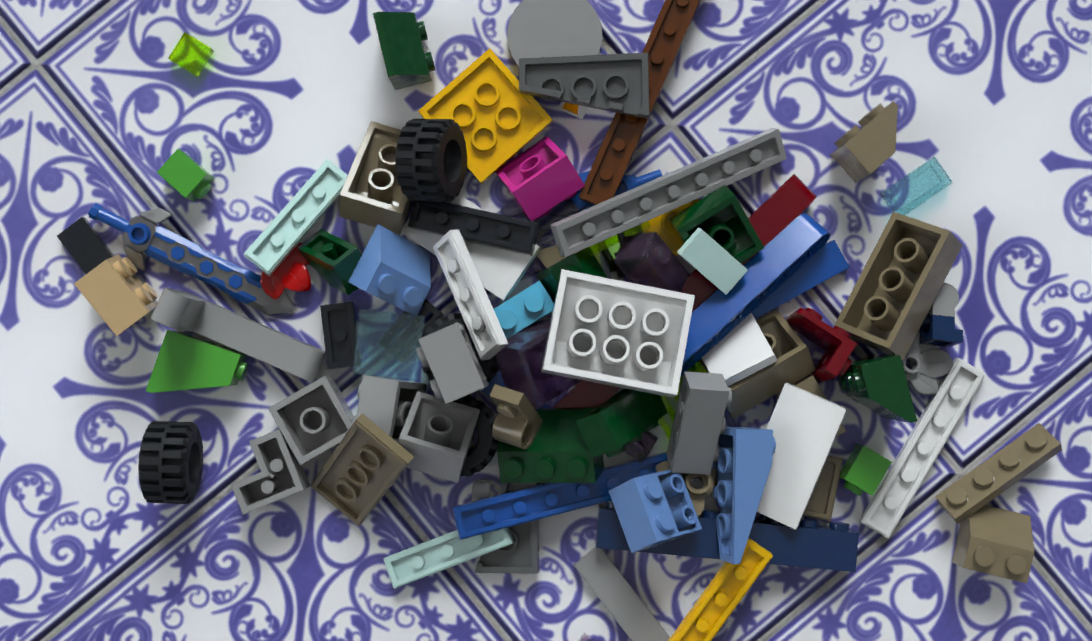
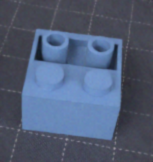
[609,469,702,554]

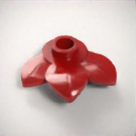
[260,243,311,300]

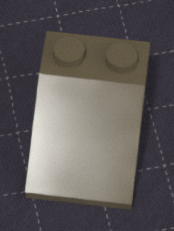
[339,121,413,235]

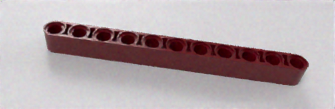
[553,174,817,408]

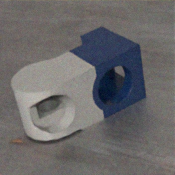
[920,283,963,347]

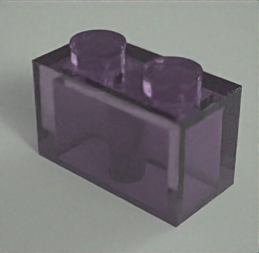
[614,232,689,292]

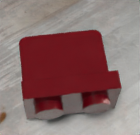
[786,308,857,384]

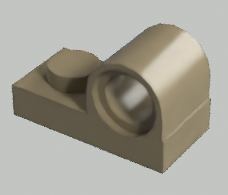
[489,384,543,450]

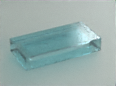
[880,156,953,215]

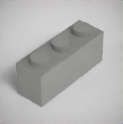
[666,371,732,475]

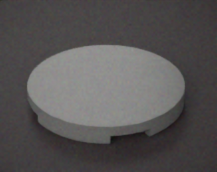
[507,0,602,68]

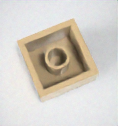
[74,254,158,336]

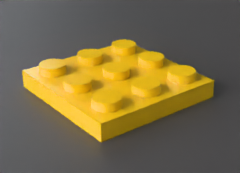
[418,48,553,184]

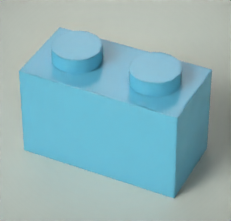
[494,280,554,340]

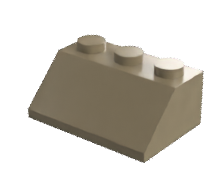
[697,309,816,419]

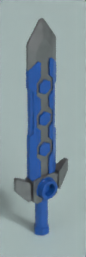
[88,203,294,315]

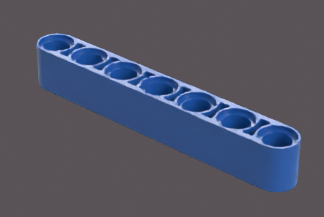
[680,213,830,378]

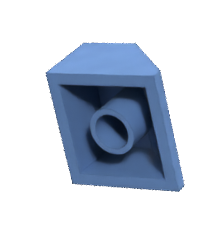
[348,224,431,316]

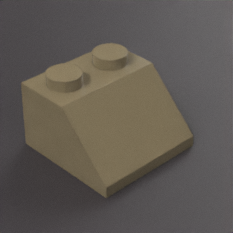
[952,505,1034,583]

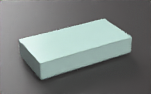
[677,227,748,295]

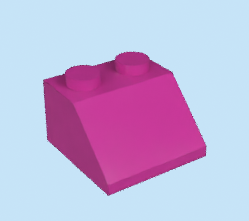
[495,136,585,221]

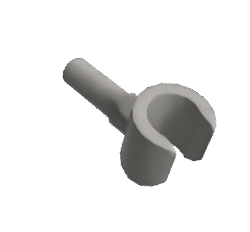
[471,479,490,502]

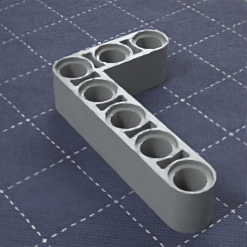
[151,288,326,382]

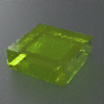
[168,32,214,77]

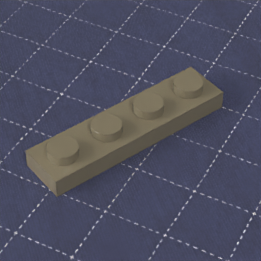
[935,423,1062,525]

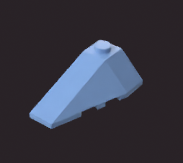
[712,426,776,564]

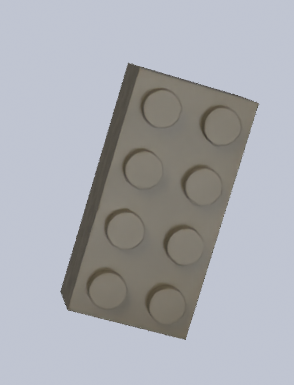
[834,212,963,360]

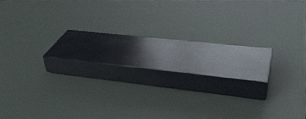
[408,201,540,256]

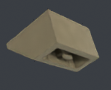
[830,101,898,183]

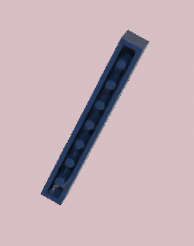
[595,501,859,572]

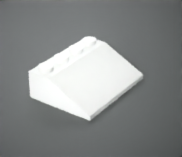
[541,269,695,397]

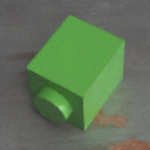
[156,149,214,202]
[839,443,892,496]

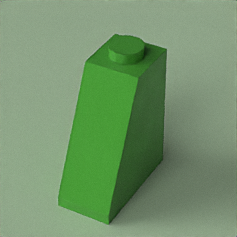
[146,330,249,393]

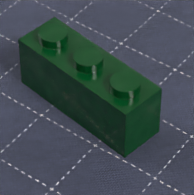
[576,389,668,458]

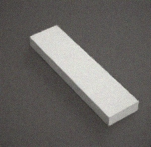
[433,229,508,360]

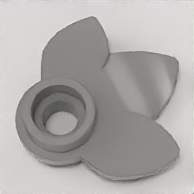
[902,332,953,395]

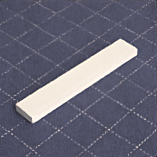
[859,358,986,539]

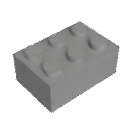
[416,323,489,404]

